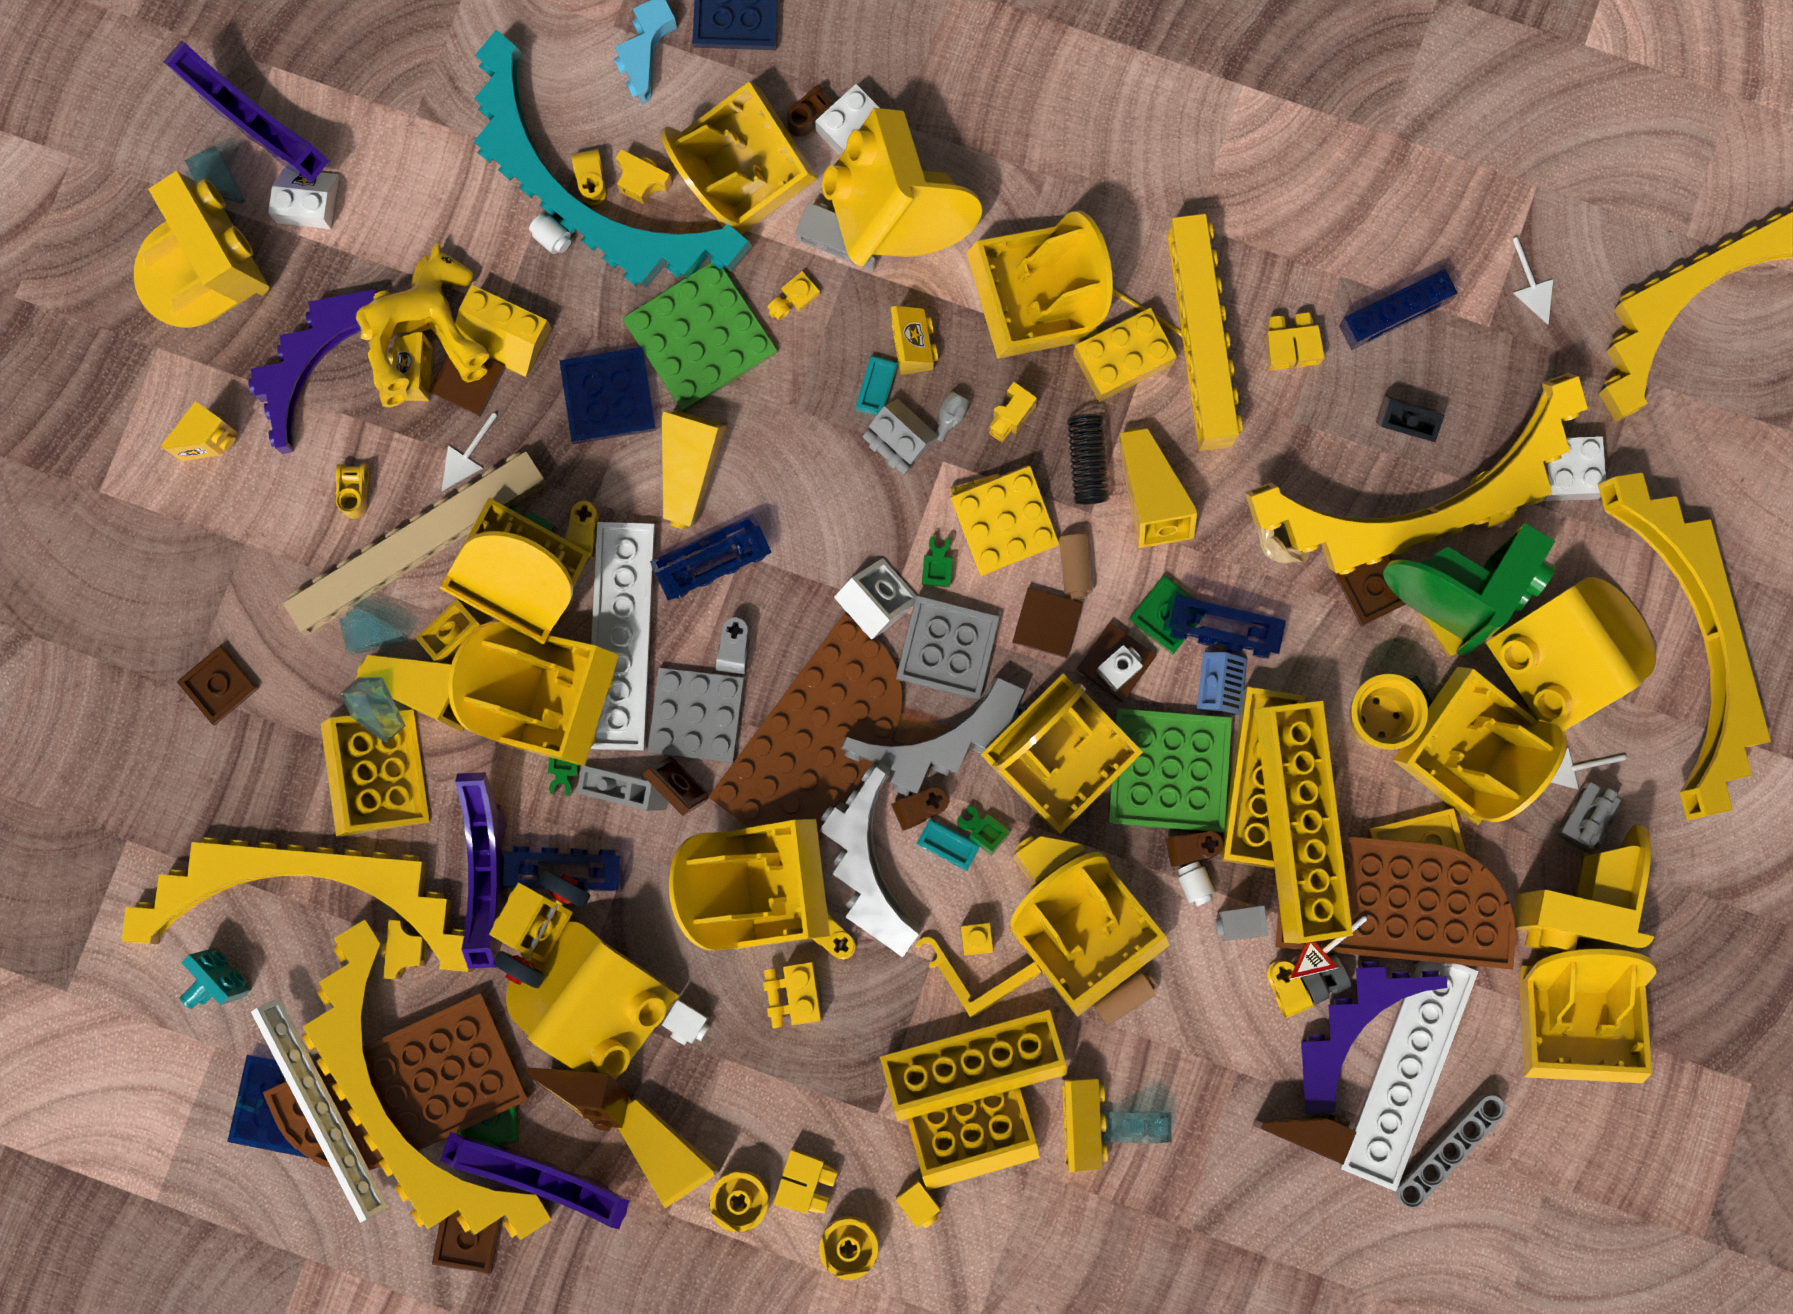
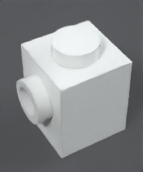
[1096,645,1143,692]
[662,1000,710,1045]

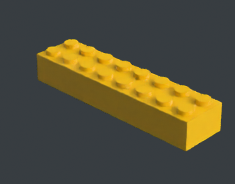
[1167,214,1243,451]
[1255,701,1353,944]

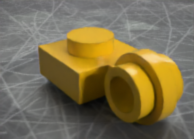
[767,271,820,320]

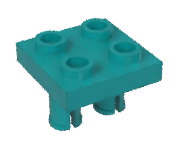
[179,948,251,1009]

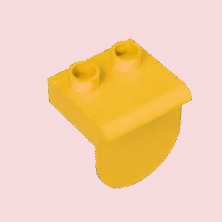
[660,81,818,235]
[822,108,982,266]
[134,170,269,328]
[966,211,1113,359]
[439,498,590,644]
[1486,577,1656,731]
[448,621,619,766]
[1392,667,1567,825]
[981,674,1143,834]
[669,819,830,951]
[1513,824,1654,954]
[1009,852,1170,1017]
[506,922,679,1080]
[1519,949,1656,1083]

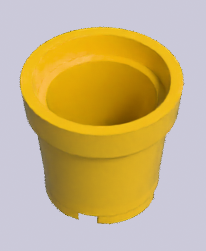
[1349,674,1428,750]

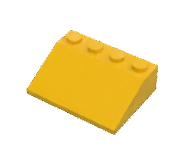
[320,709,430,837]
[907,1088,1040,1191]

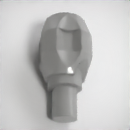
[935,391,969,442]

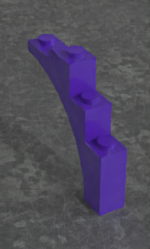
[163,41,330,183]
[248,289,377,454]
[455,772,507,969]
[1301,961,1447,1113]
[440,1132,630,1229]

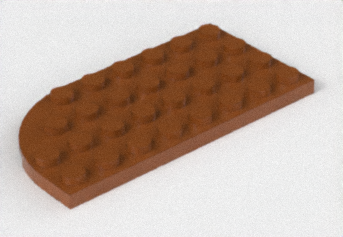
[708,613,902,840]
[1275,836,1516,970]
[263,993,529,1170]

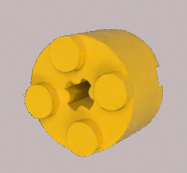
[709,1170,770,1232]
[819,1216,879,1280]

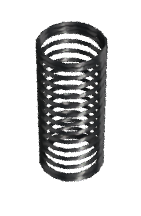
[1067,414,1110,505]

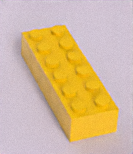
[1220,687,1305,869]
[880,1010,1067,1122]

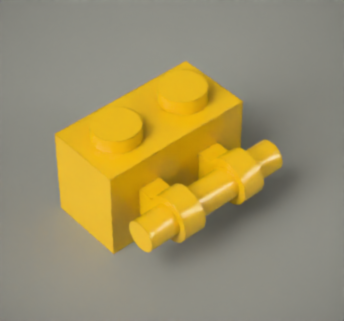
[762,962,822,1028]

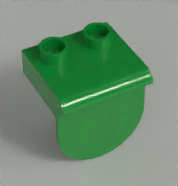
[1383,523,1556,655]

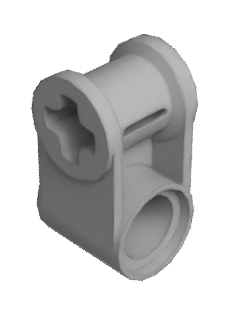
[716,617,750,674]

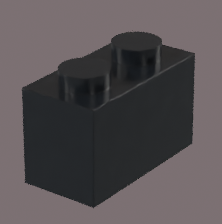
[1376,395,1445,443]

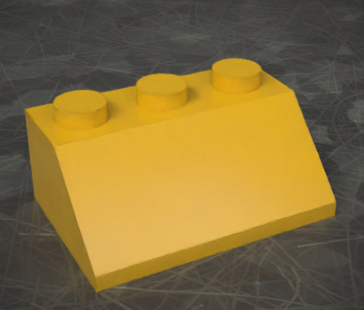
[455,284,552,378]
[1013,835,1085,886]
[1062,1078,1108,1172]

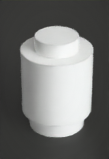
[529,214,571,254]
[1178,861,1216,907]

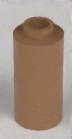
[1059,534,1093,600]
[1093,971,1157,1027]

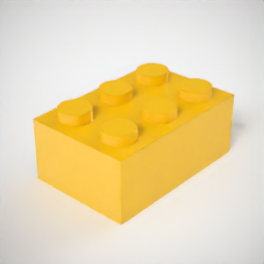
[1073,308,1177,402]

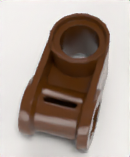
[787,84,835,137]
[891,787,948,831]
[1165,831,1223,867]

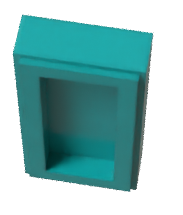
[855,355,898,416]
[916,819,980,872]

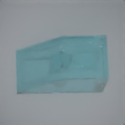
[185,145,246,204]
[339,609,408,655]
[340,677,406,742]
[1103,1111,1172,1144]

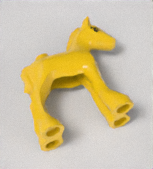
[356,242,490,408]

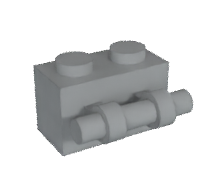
[863,399,939,475]
[1555,782,1621,851]

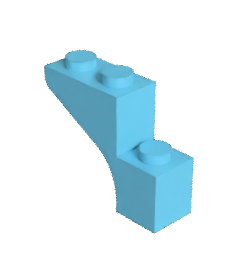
[614,0,677,104]

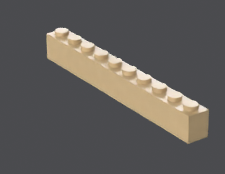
[283,452,548,636]

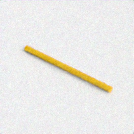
[1112,288,1182,337]

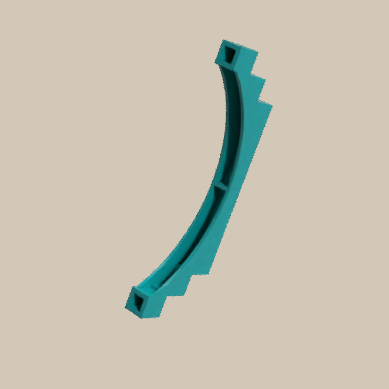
[473,30,752,288]

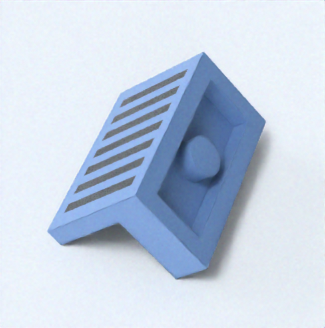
[1197,652,1247,715]

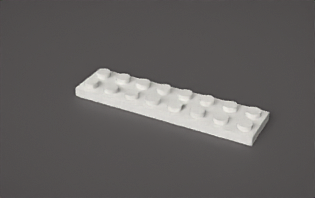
[591,522,655,751]
[1339,961,1479,1191]

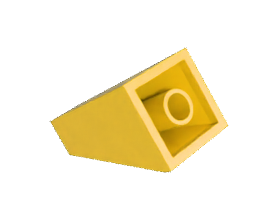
[662,409,727,529]
[1119,428,1197,549]
[354,655,464,732]
[618,1098,720,1208]

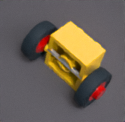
[489,870,591,988]

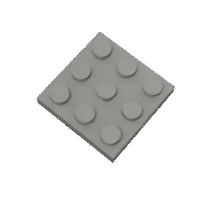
[895,596,999,700]
[648,668,744,763]

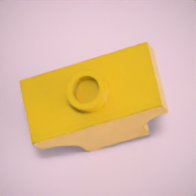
[615,149,672,205]
[381,920,427,979]

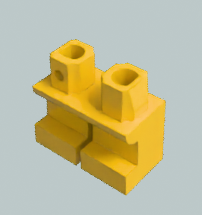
[1264,312,1325,371]
[989,382,1037,443]
[773,1148,838,1214]

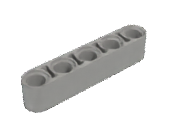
[1393,1094,1506,1208]

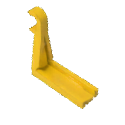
[916,937,1041,1019]

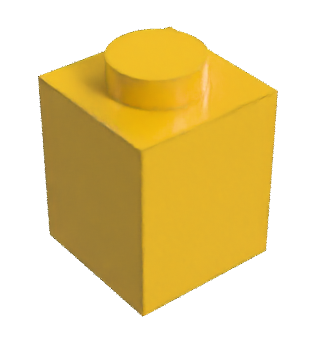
[960,923,993,956]
[895,1180,940,1229]

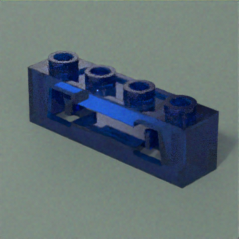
[1339,269,1458,350]
[650,514,772,601]
[1163,595,1286,659]
[502,846,623,892]

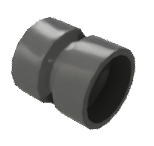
[1300,953,1351,1005]

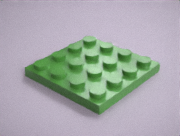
[622,263,778,412]
[1108,708,1232,833]

